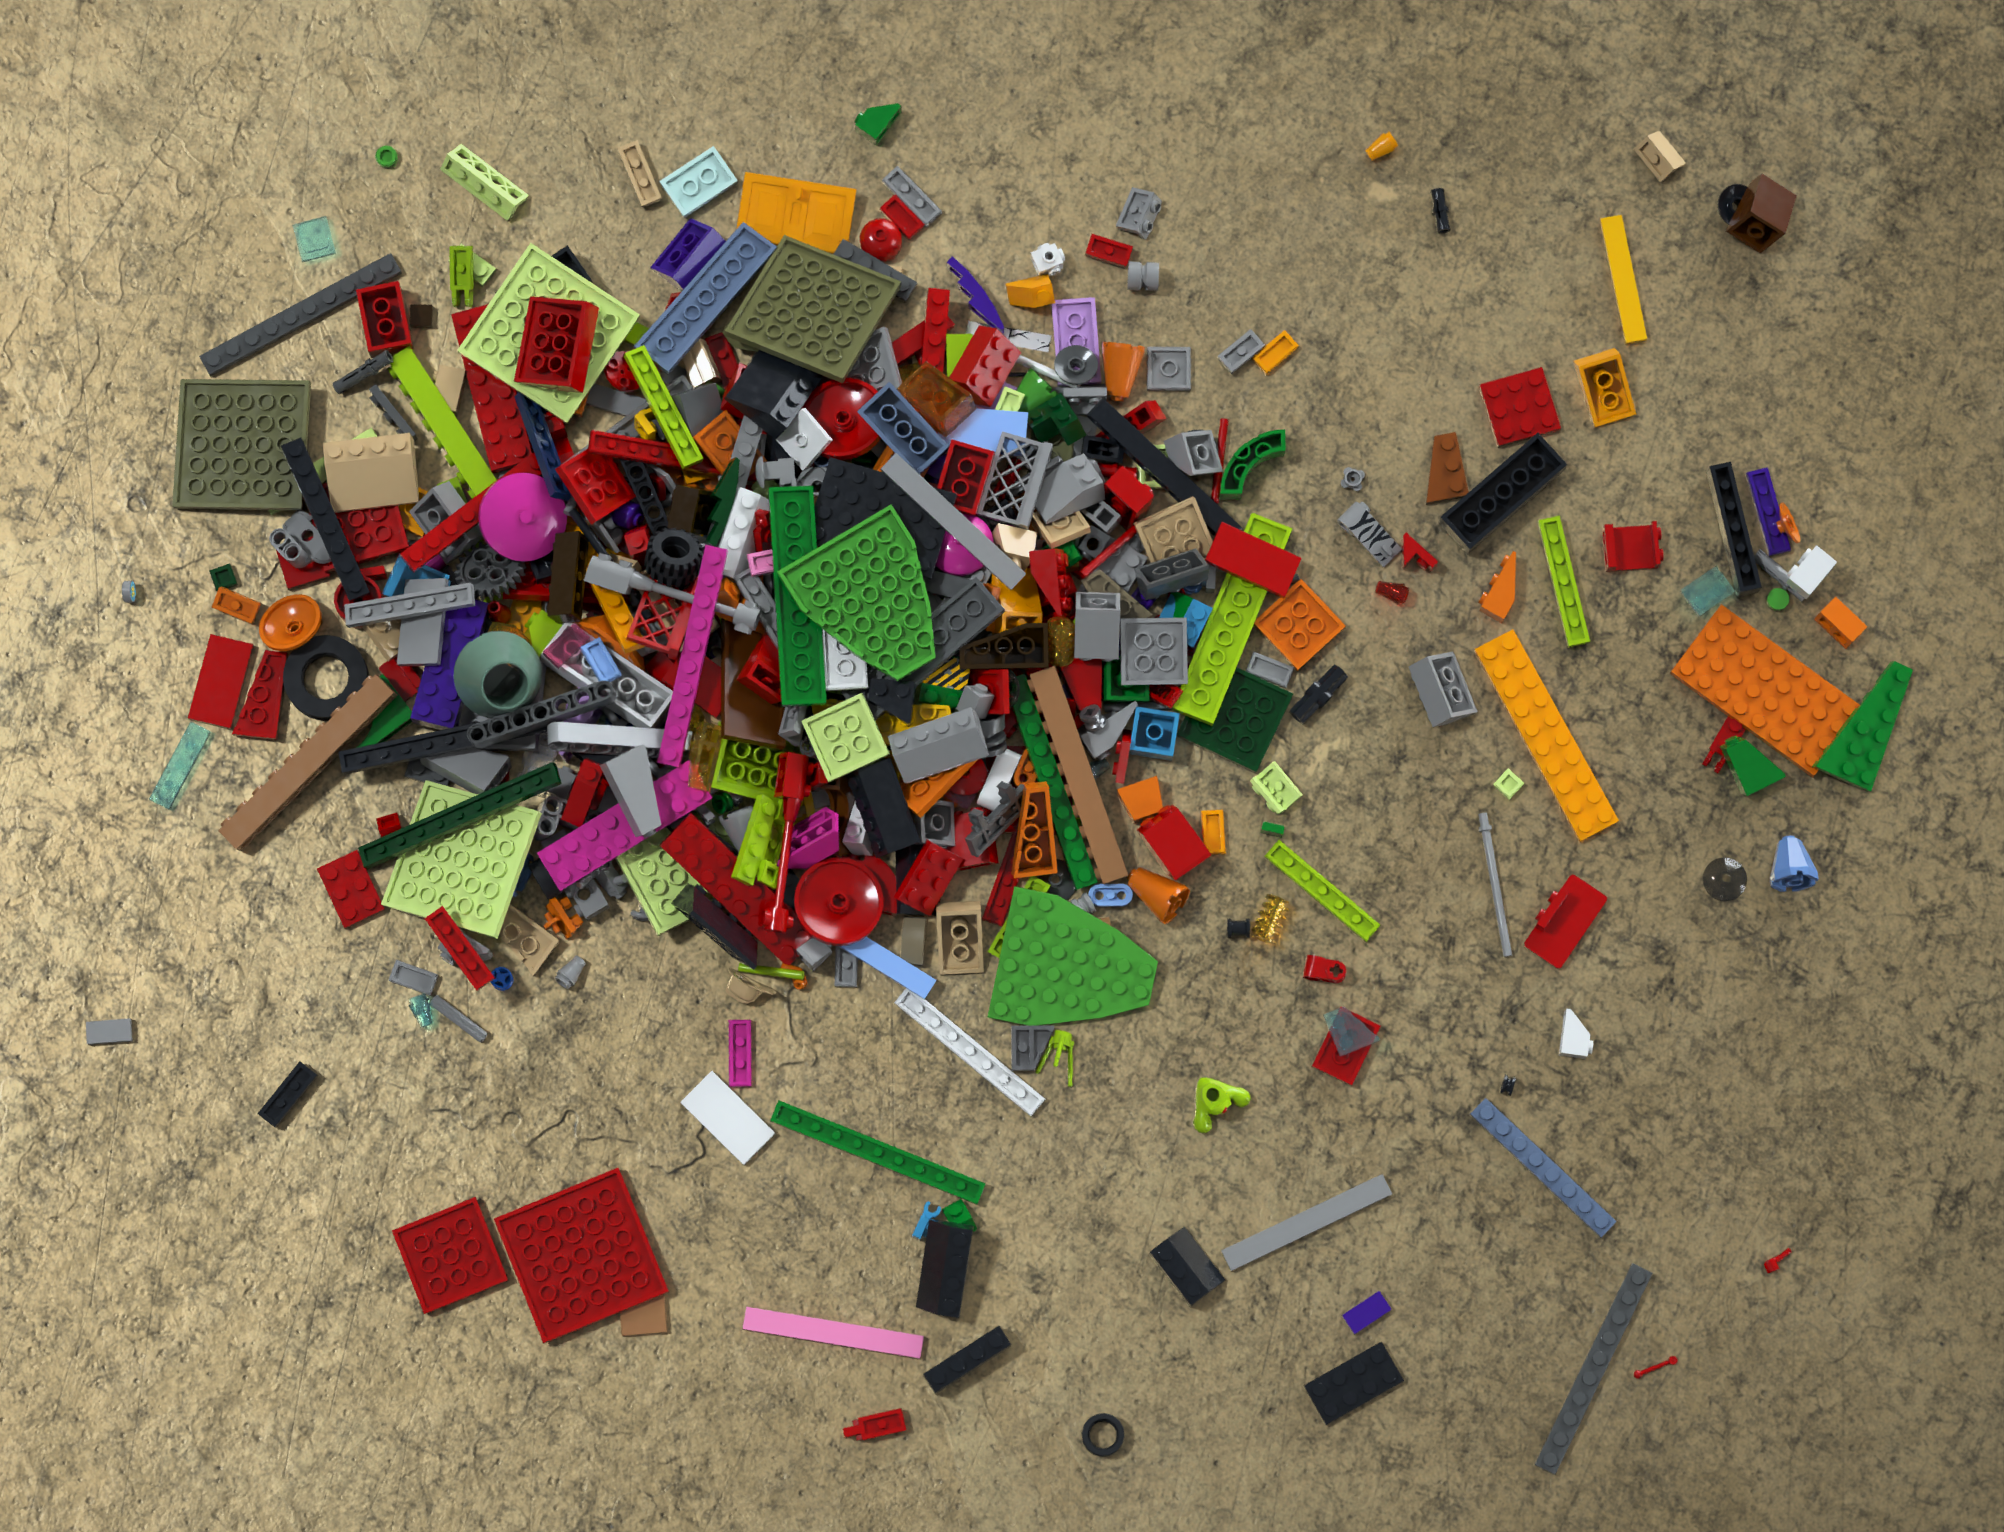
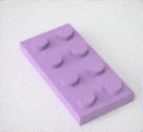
[1051,297,1101,387]

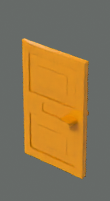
[736,172,857,254]

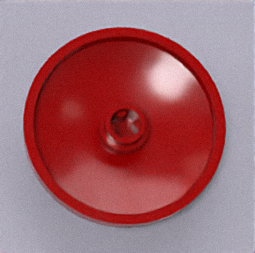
[801,378,881,460]
[794,857,883,946]

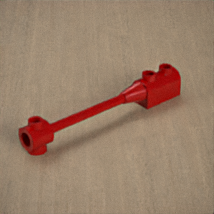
[759,752,814,933]

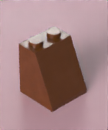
[1726,174,1797,253]

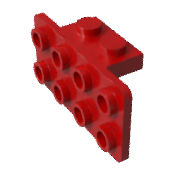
[1524,875,1607,969]

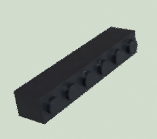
[1706,462,1762,597]

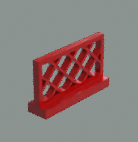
[626,575,699,661]

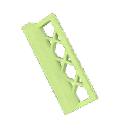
[440,144,529,221]

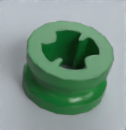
[712,792,734,814]

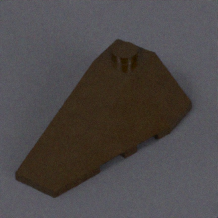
[959,623,1049,669]

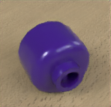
[610,500,644,531]

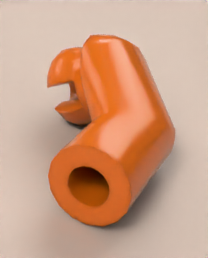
[781,962,807,990]

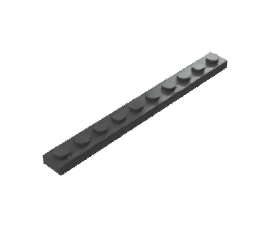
[199,253,402,377]
[1534,1263,1652,1475]

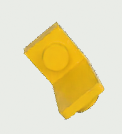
[634,408,657,441]

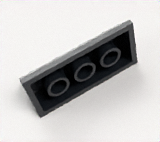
[846,758,921,858]
[916,1219,974,1318]

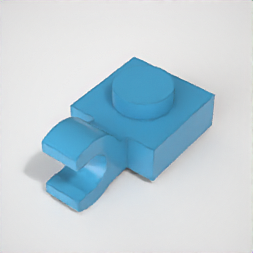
[912,1201,941,1241]

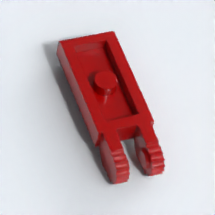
[1702,716,1746,773]

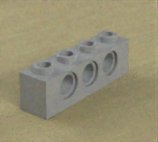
[540,829,610,921]

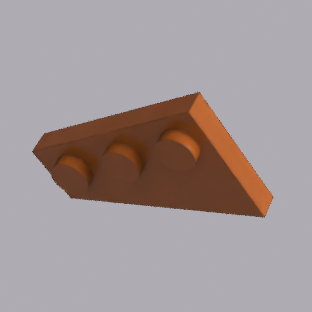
[1426,432,1469,504]

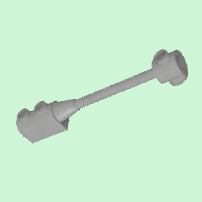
[584,553,761,634]

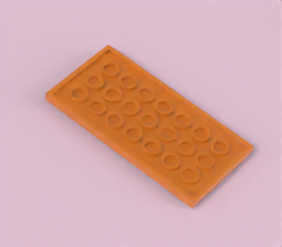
[1670,604,1860,778]

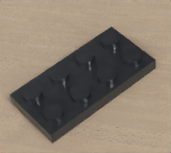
[1303,1341,1404,1425]

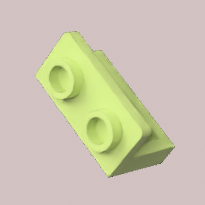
[1250,761,1303,814]

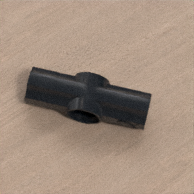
[1289,664,1348,725]

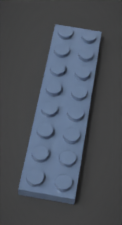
[634,222,777,375]

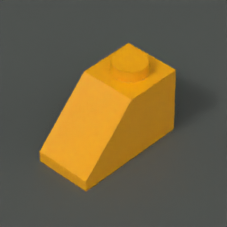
[1005,274,1055,308]

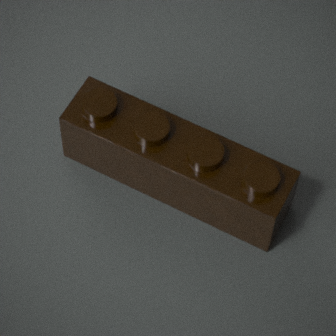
[547,531,589,624]

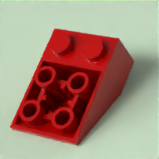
[1029,548,1073,616]
[736,631,781,704]

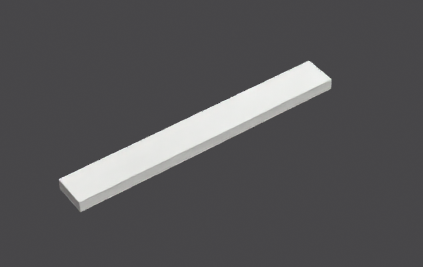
[894,989,1045,1117]

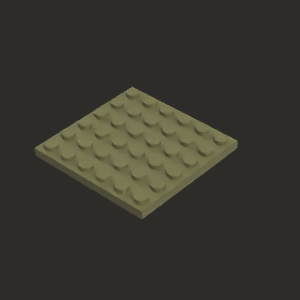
[725,235,901,383]
[172,379,311,510]

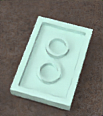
[660,146,738,218]

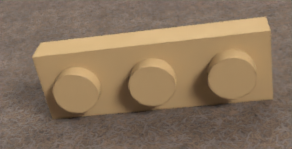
[617,140,662,208]

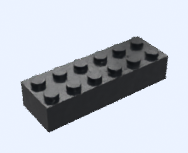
[1438,433,1567,555]

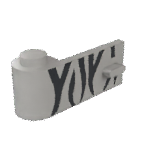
[1337,502,1402,567]

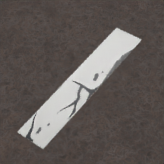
[966,321,1051,352]

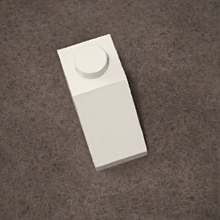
[1559,1009,1593,1059]

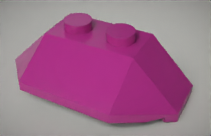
[777,807,839,869]

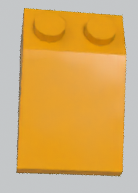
[1573,348,1636,427]

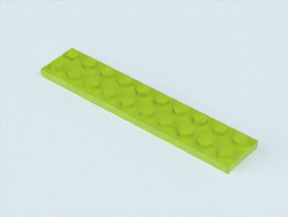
[1172,513,1292,726]

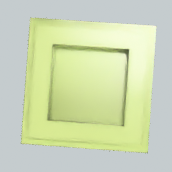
[1493,769,1524,800]

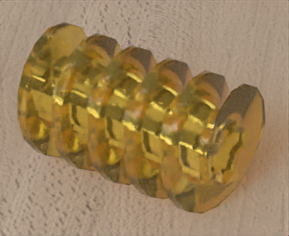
[1047,616,1075,666]
[1251,894,1290,944]

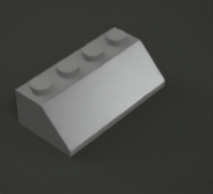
[888,707,989,784]

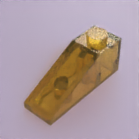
[688,722,722,792]

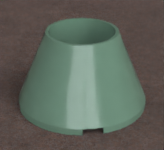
[453,631,542,718]

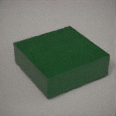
[209,563,238,591]

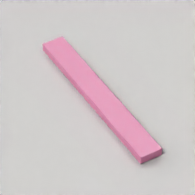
[743,1307,924,1359]

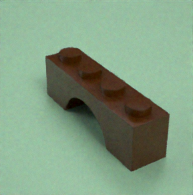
[821,775,854,856]

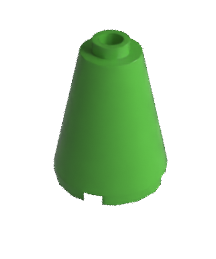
[1016,368,1058,412]

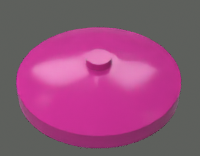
[478,473,567,561]

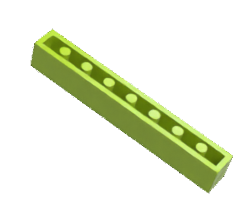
[387,346,496,499]

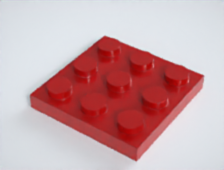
[1479,367,1561,447]
[555,449,636,525]

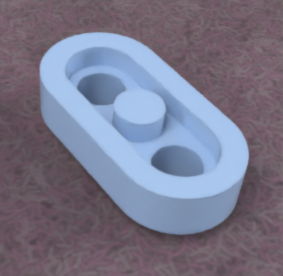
[1088,884,1133,907]

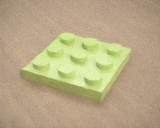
[802,693,890,782]

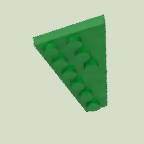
[1812,661,1913,792]

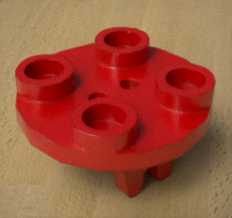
[604,350,640,392]

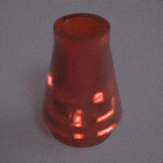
[1375,581,1409,605]

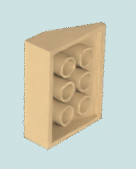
[323,433,419,513]

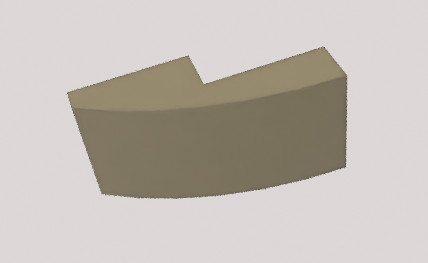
[901,916,927,965]

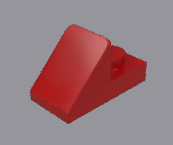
[1402,532,1438,572]

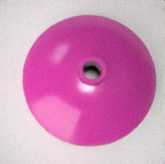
[936,512,994,576]

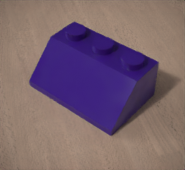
[650,218,726,291]

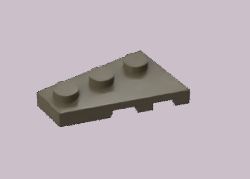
[1081,569,1153,635]

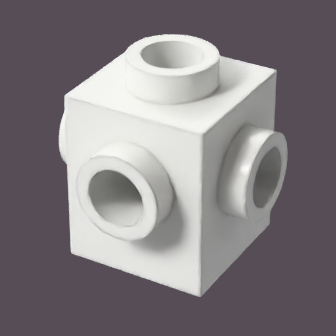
[1031,243,1065,276]

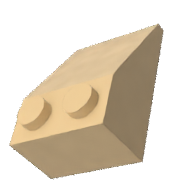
[936,901,984,975]

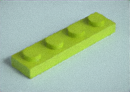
[731,795,779,886]

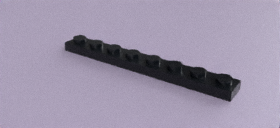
[281,438,370,603]

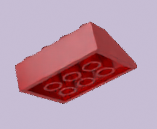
[514,296,599,393]

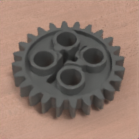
[454,542,526,601]

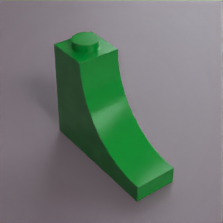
[356,674,412,748]

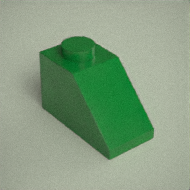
[854,103,902,146]

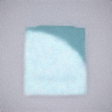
[293,216,336,262]

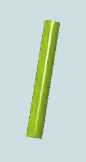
[738,963,805,980]

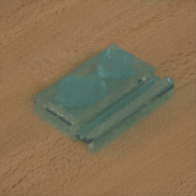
[1680,565,1735,617]

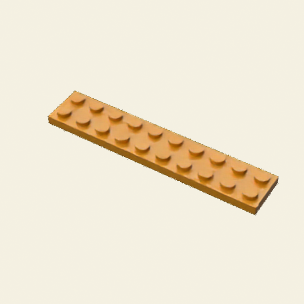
[1474,629,1619,843]

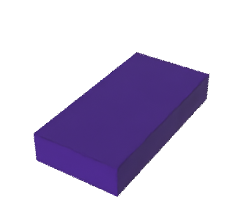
[1342,1291,1392,1334]

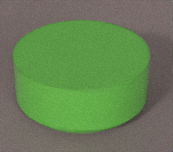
[375,146,398,169]
[1766,588,1789,611]

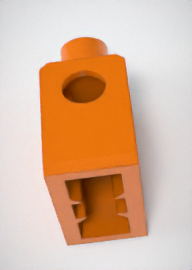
[1117,776,1163,824]

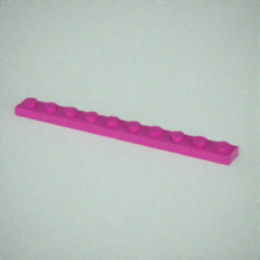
[657,545,728,767]

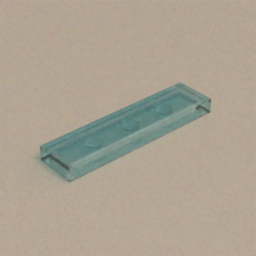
[149,722,211,810]

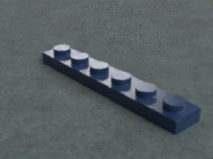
[515,392,572,501]

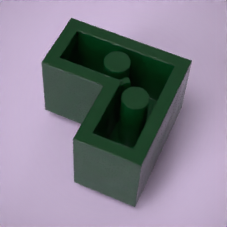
[1028,393,1086,446]

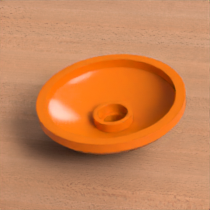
[259,594,322,651]

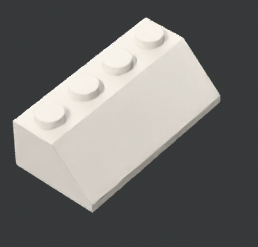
[716,487,769,583]

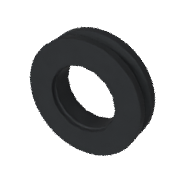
[283,635,369,721]

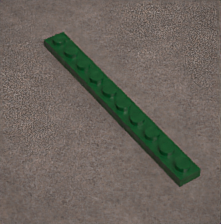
[358,762,562,869]

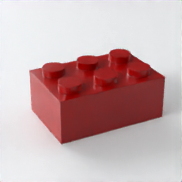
[356,281,414,358]
[948,325,1021,407]
[937,439,995,517]
[1103,466,1155,531]

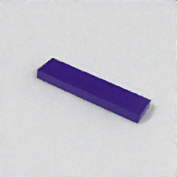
[1746,467,1791,557]

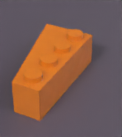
[1011,781,1058,878]

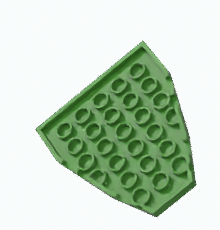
[777,505,935,681]
[987,886,1158,1026]

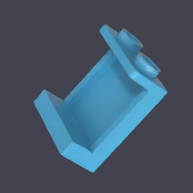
[382,554,451,597]

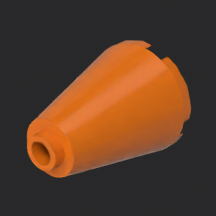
[1102,342,1145,402]
[1127,867,1190,924]

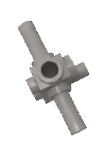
[576,860,628,899]

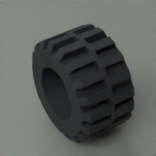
[644,528,703,587]

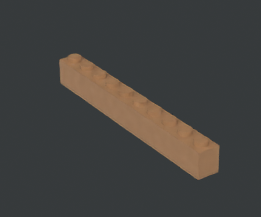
[1027,666,1128,884]
[218,674,398,851]

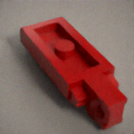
[753,509,772,552]
[842,1408,906,1441]

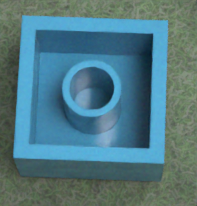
[1129,707,1180,761]

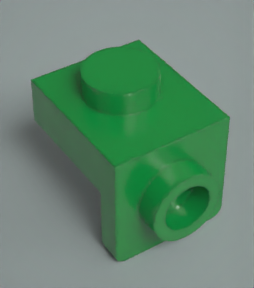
[942,1199,977,1232]

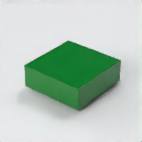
[1260,821,1285,838]

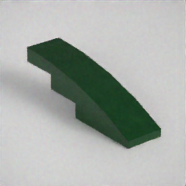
[703,457,740,547]

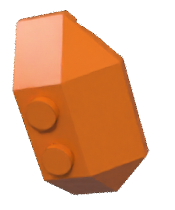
[572,615,647,672]

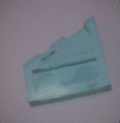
[1323,1007,1380,1057]

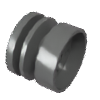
[979,714,1007,758]

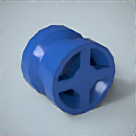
[491,967,513,991]

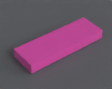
[729,1019,752,1087]

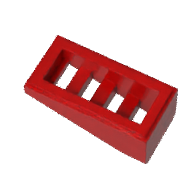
[1149,685,1184,709]

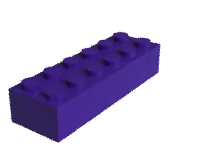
[410,600,489,730]

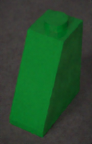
[1720,736,1786,796]

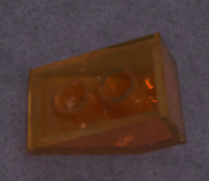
[897,361,977,437]

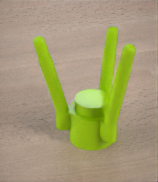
[1035,1030,1074,1087]

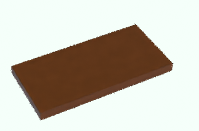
[721,618,786,750]

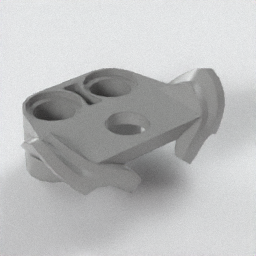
[269,510,331,568]

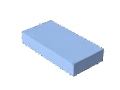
[580,637,622,683]

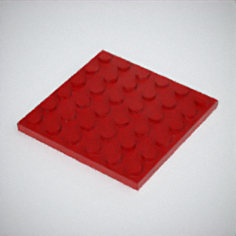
[494,1167,669,1344]

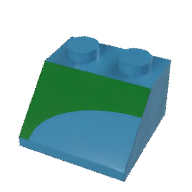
[1159,592,1213,649]

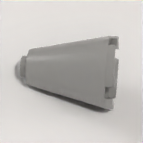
[719,806,753,853]

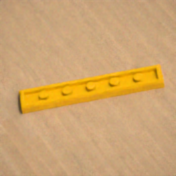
[1600,215,1647,344]

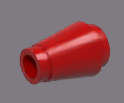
[488,601,511,625]

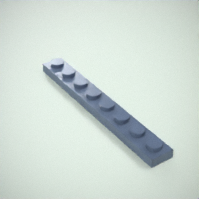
[1470,1098,1617,1238]

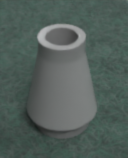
[555,956,586,989]

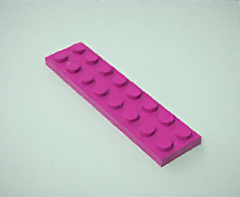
[537,760,713,891]

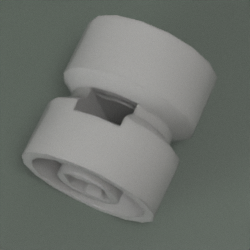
[1127,261,1159,291]

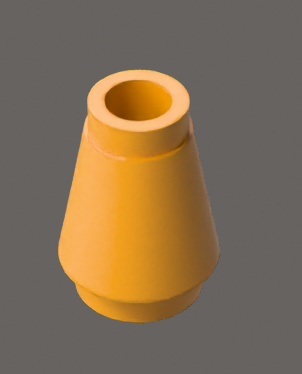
[1365,132,1399,161]

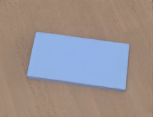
[938,406,1028,456]

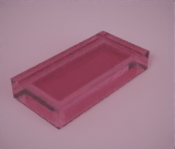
[543,623,590,669]

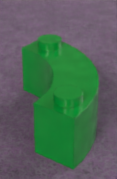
[1219,429,1286,500]

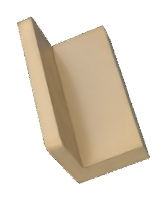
[1634,131,1686,182]

